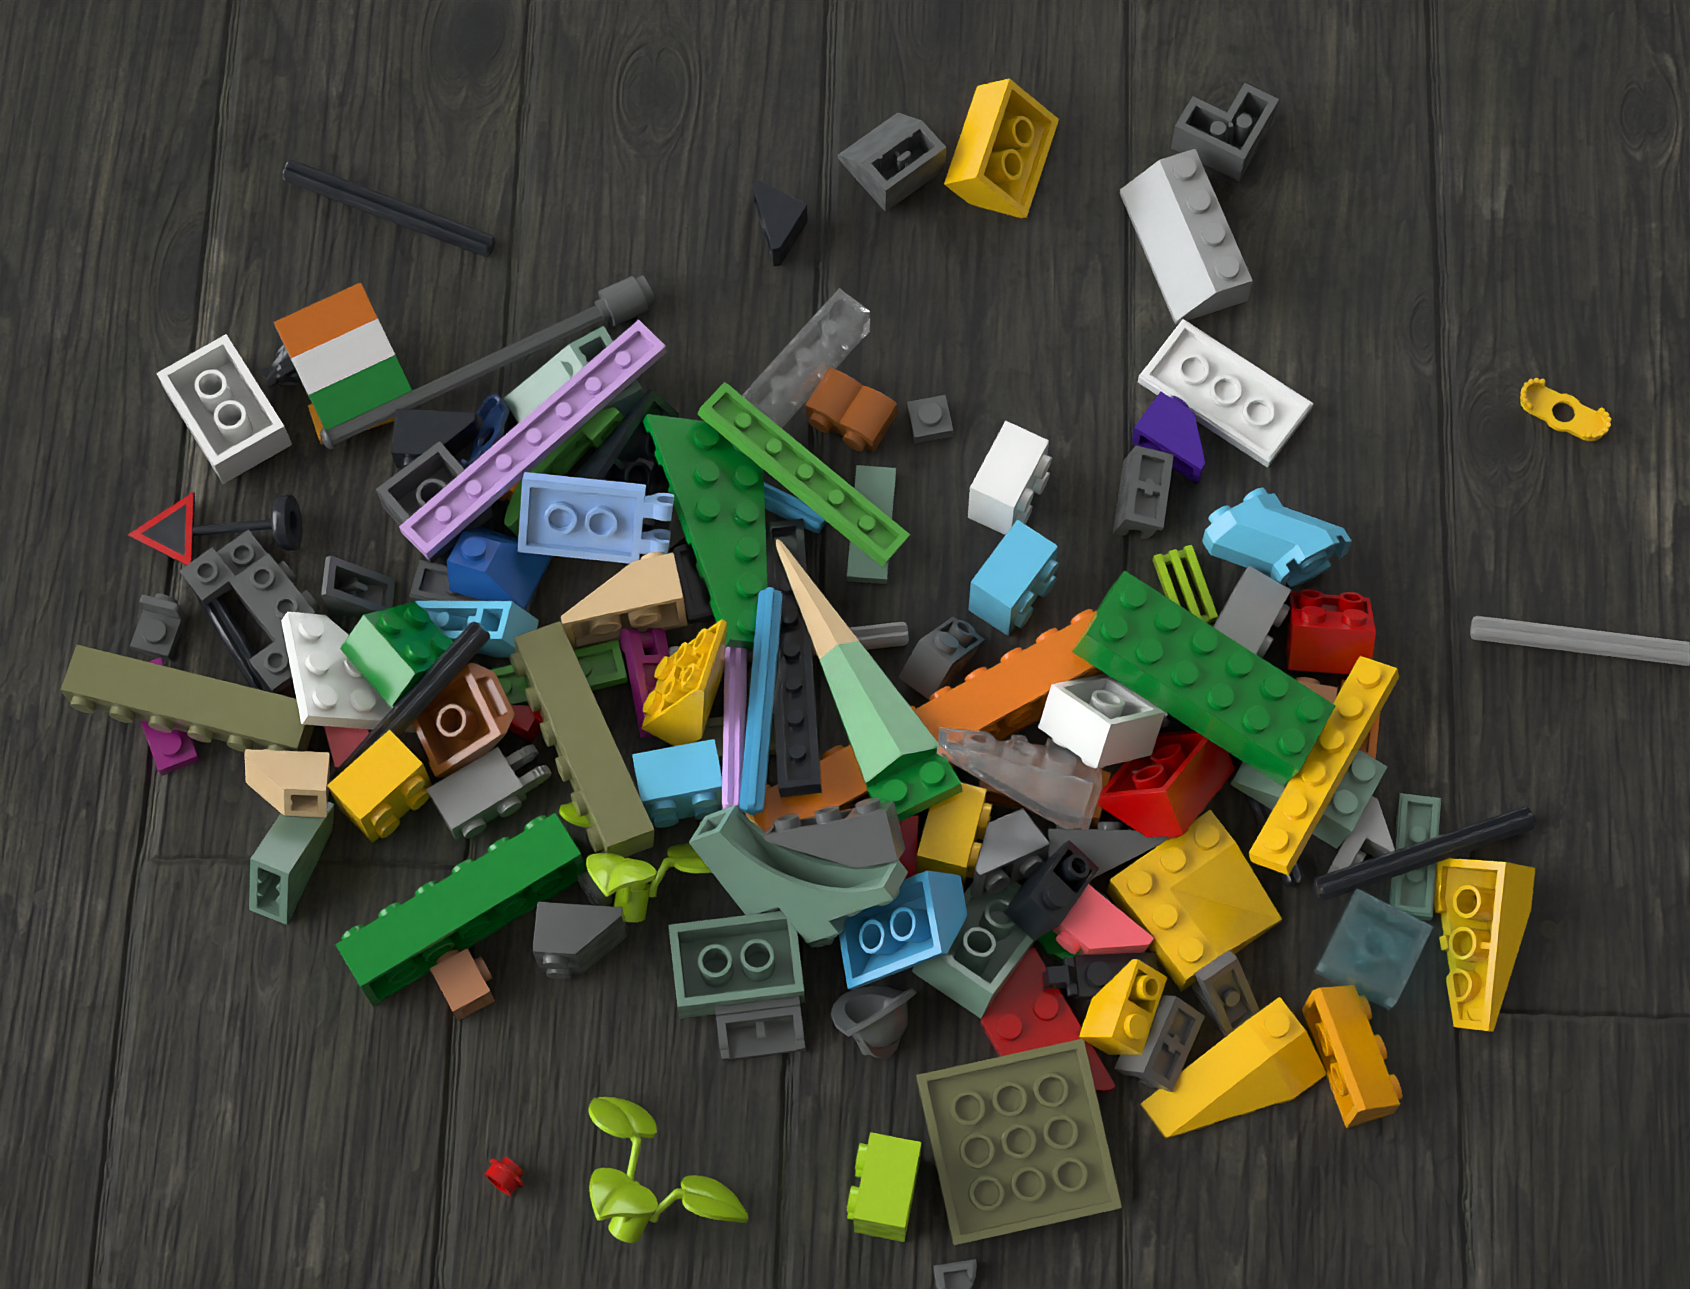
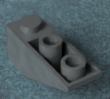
[764,798,905,868]
[1046,821,1169,879]

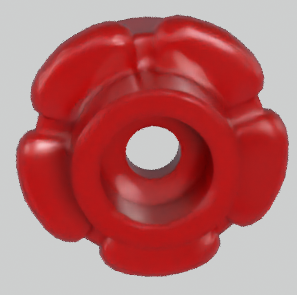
[484,1157,524,1196]

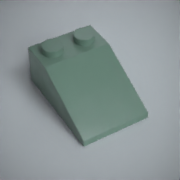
[1230,750,1387,849]
[912,882,1037,1019]

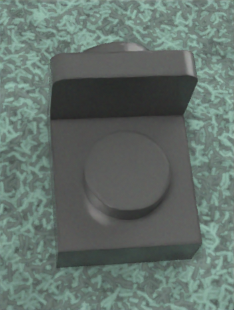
[130,593,187,661]

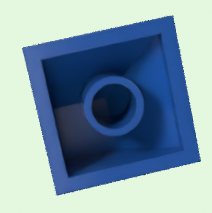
[447,527,553,611]

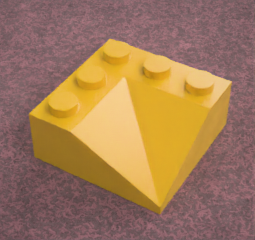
[1107,810,1282,992]

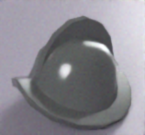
[831,986,917,1059]

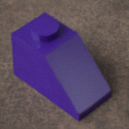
[1131,392,1205,485]

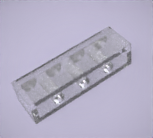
[742,288,870,428]

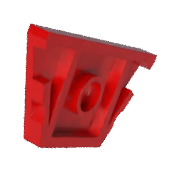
[980,947,1116,1093]

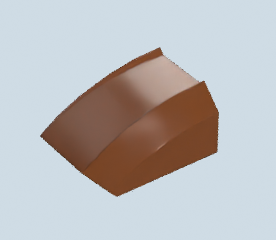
[412,663,515,779]

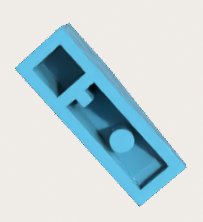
[415,600,539,657]

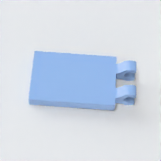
[518,472,674,564]

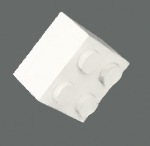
[968,421,1052,535]
[1038,673,1165,768]

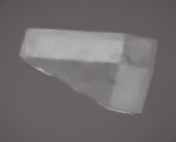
[936,727,1102,830]

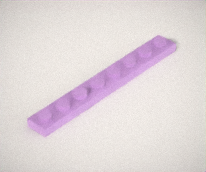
[399,320,667,560]

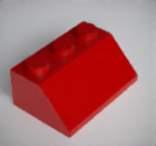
[1095,730,1235,839]

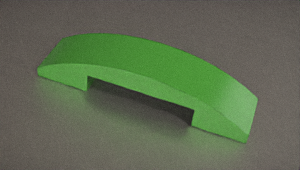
[504,407,624,538]

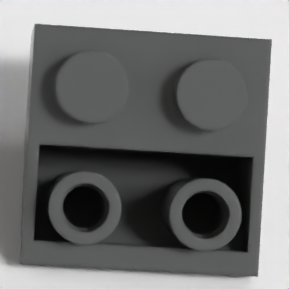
[838,112,946,212]

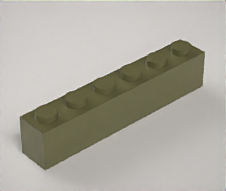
[510,621,654,857]
[60,644,315,752]

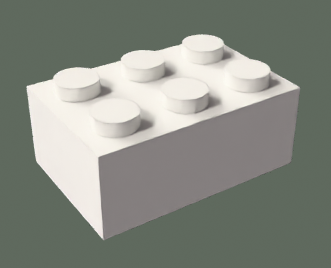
[157,334,292,484]

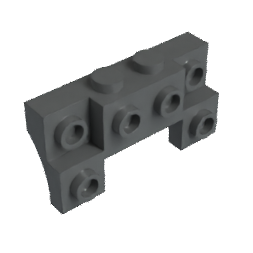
[179,530,320,694]

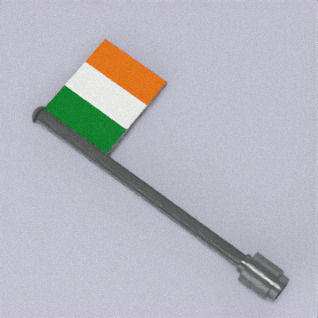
[273,275,656,449]

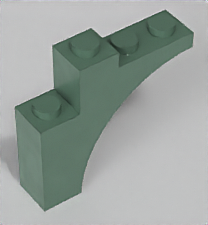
[689,805,908,944]

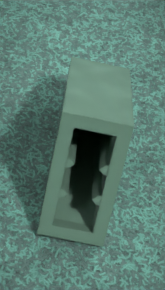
[249,802,334,925]

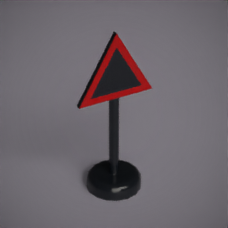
[128,492,303,565]

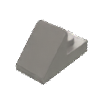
[1327,796,1395,874]

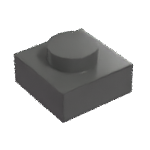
[907,395,953,444]

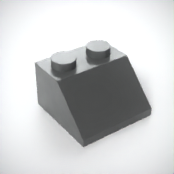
[532,902,628,979]

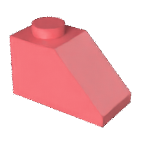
[1053,884,1154,955]

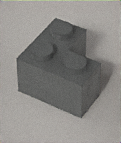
[1171,83,1279,181]

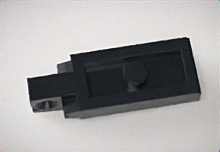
[1042,952,1158,1000]

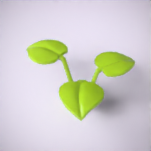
[559,802,712,922]
[588,1097,749,1243]

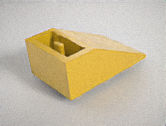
[641,619,727,746]

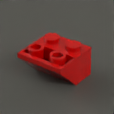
[1286,589,1376,674]

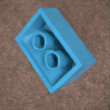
[839,870,968,990]

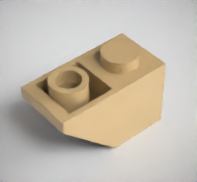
[245,749,330,818]

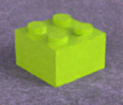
[847,1132,922,1242]

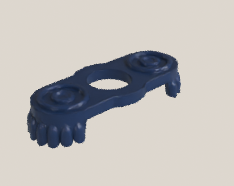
[458,394,509,470]

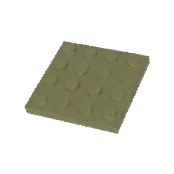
[916,1038,1122,1245]

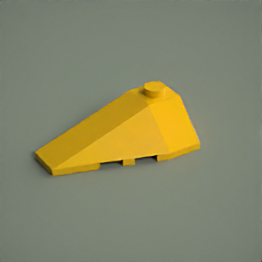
[1434,858,1535,1032]
[1140,997,1327,1139]

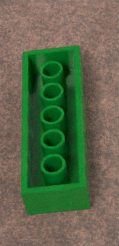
[1072,571,1336,787]
[335,813,586,1006]

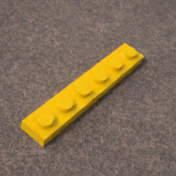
[1249,656,1399,876]

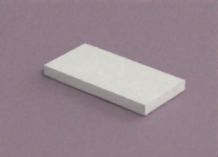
[1138,319,1313,468]

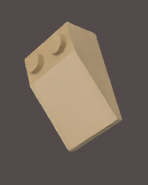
[561,552,688,650]

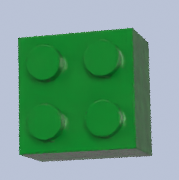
[340,602,453,707]

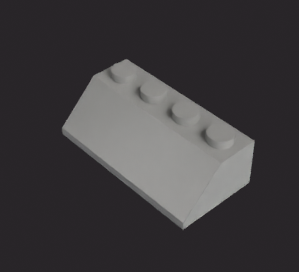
[1120,149,1253,325]

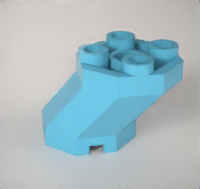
[1202,488,1352,588]

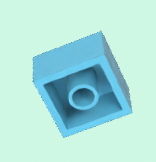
[969,520,1059,636]
[632,739,723,828]

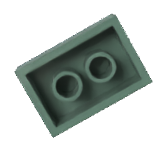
[668,911,805,1019]

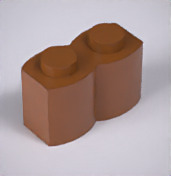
[805,368,898,452]

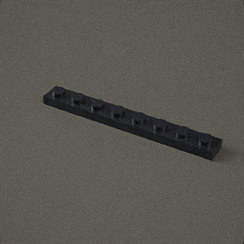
[765,518,822,798]

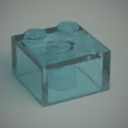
[1314,888,1433,1010]

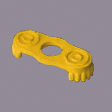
[1520,378,1611,441]

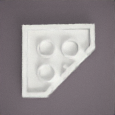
[281,612,416,733]

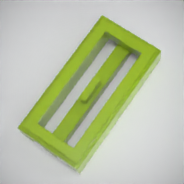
[1153,545,1218,624]

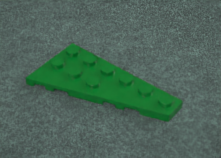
[643,414,768,649]

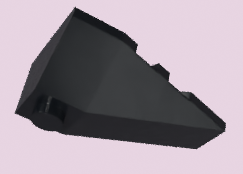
[573,389,679,566]

